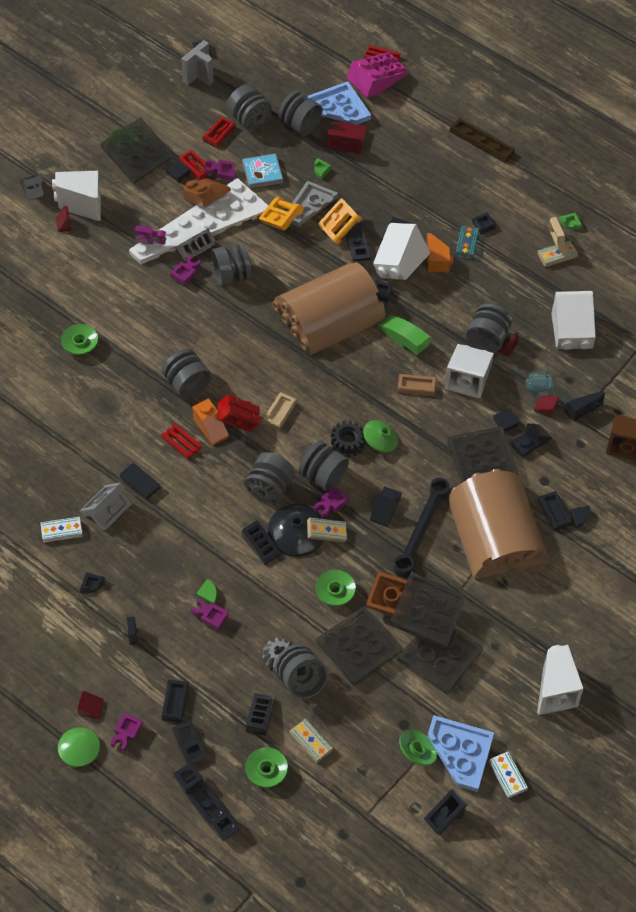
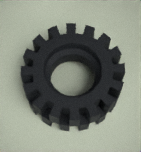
[331,420,365,457]

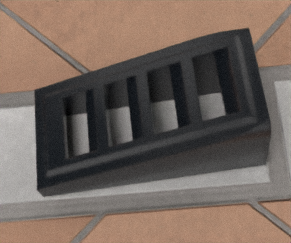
[175,228,216,262]
[565,391,605,421]
[242,520,281,565]
[245,693,275,736]

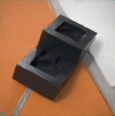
[172,720,208,764]

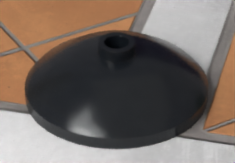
[268,504,324,557]

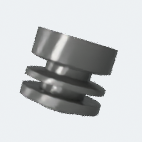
[227,84,272,131]
[278,90,323,136]
[212,242,251,286]
[466,303,513,353]
[162,348,212,399]
[299,441,349,492]
[244,452,295,504]
[274,644,328,699]

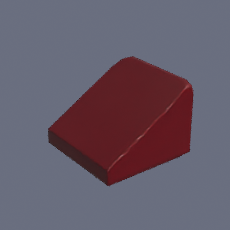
[56,206,71,232]
[498,332,519,357]
[534,395,559,417]
[77,691,104,719]

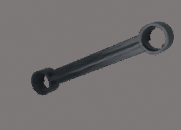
[393,478,449,578]

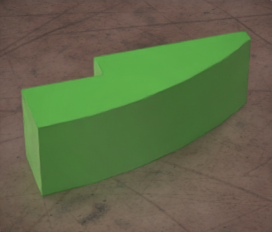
[377,315,430,355]

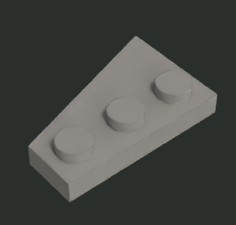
[287,181,338,227]

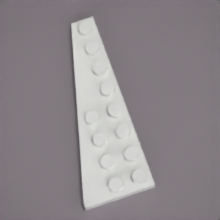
[129,178,268,264]

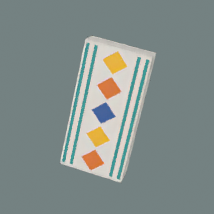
[41,517,83,543]
[489,752,528,798]

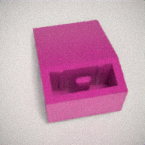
[347,52,409,98]

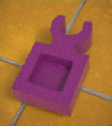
[204,160,235,181]
[135,225,167,245]
[170,255,201,286]
[314,486,349,518]
[191,599,229,631]
[111,713,143,752]

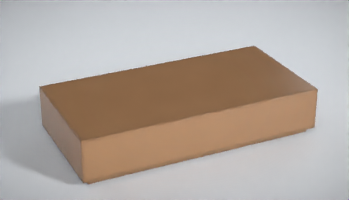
[397,374,436,396]

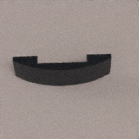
[345,210,371,262]
[173,762,241,841]

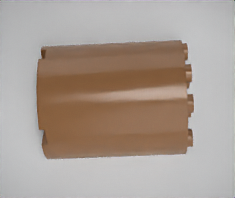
[272,262,385,355]
[448,469,550,579]

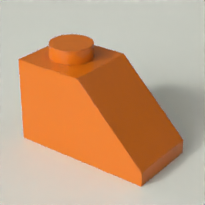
[426,233,453,272]
[192,398,229,446]

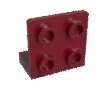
[327,121,367,153]

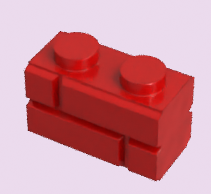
[218,395,260,432]

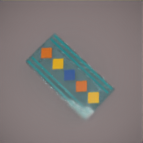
[455,225,479,259]

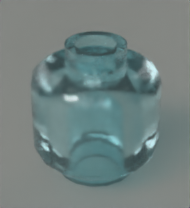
[526,371,554,396]

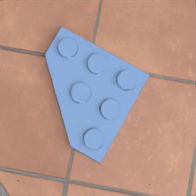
[308,81,371,124]
[428,715,494,792]

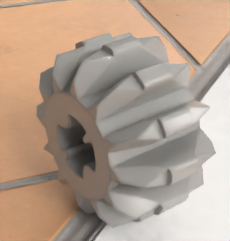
[263,637,294,672]

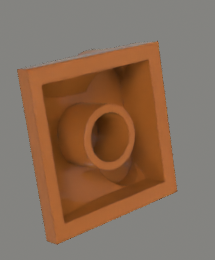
[183,178,231,208]
[366,572,417,622]

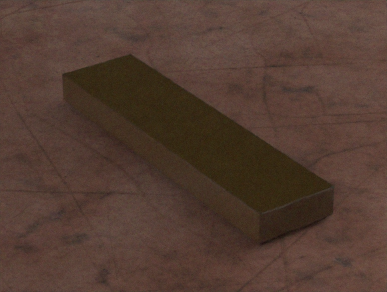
[449,118,515,163]

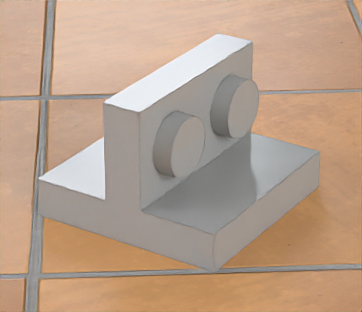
[181,40,213,86]
[80,482,132,530]

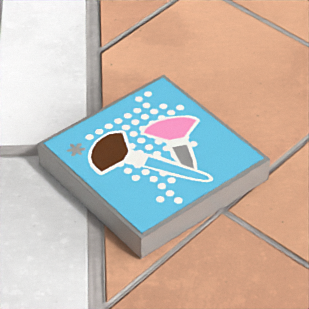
[242,154,283,189]

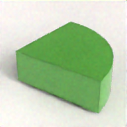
[314,158,331,180]
[559,213,583,230]
[196,579,217,604]

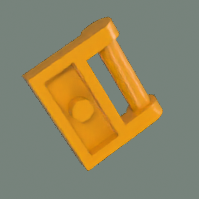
[259,197,303,231]
[318,198,362,245]

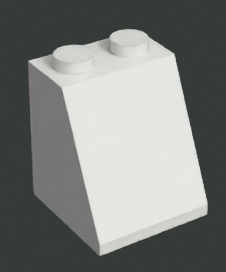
[52,171,101,221]
[373,223,430,280]
[552,291,595,350]
[445,344,494,399]
[537,645,583,715]

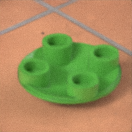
[58,727,100,768]

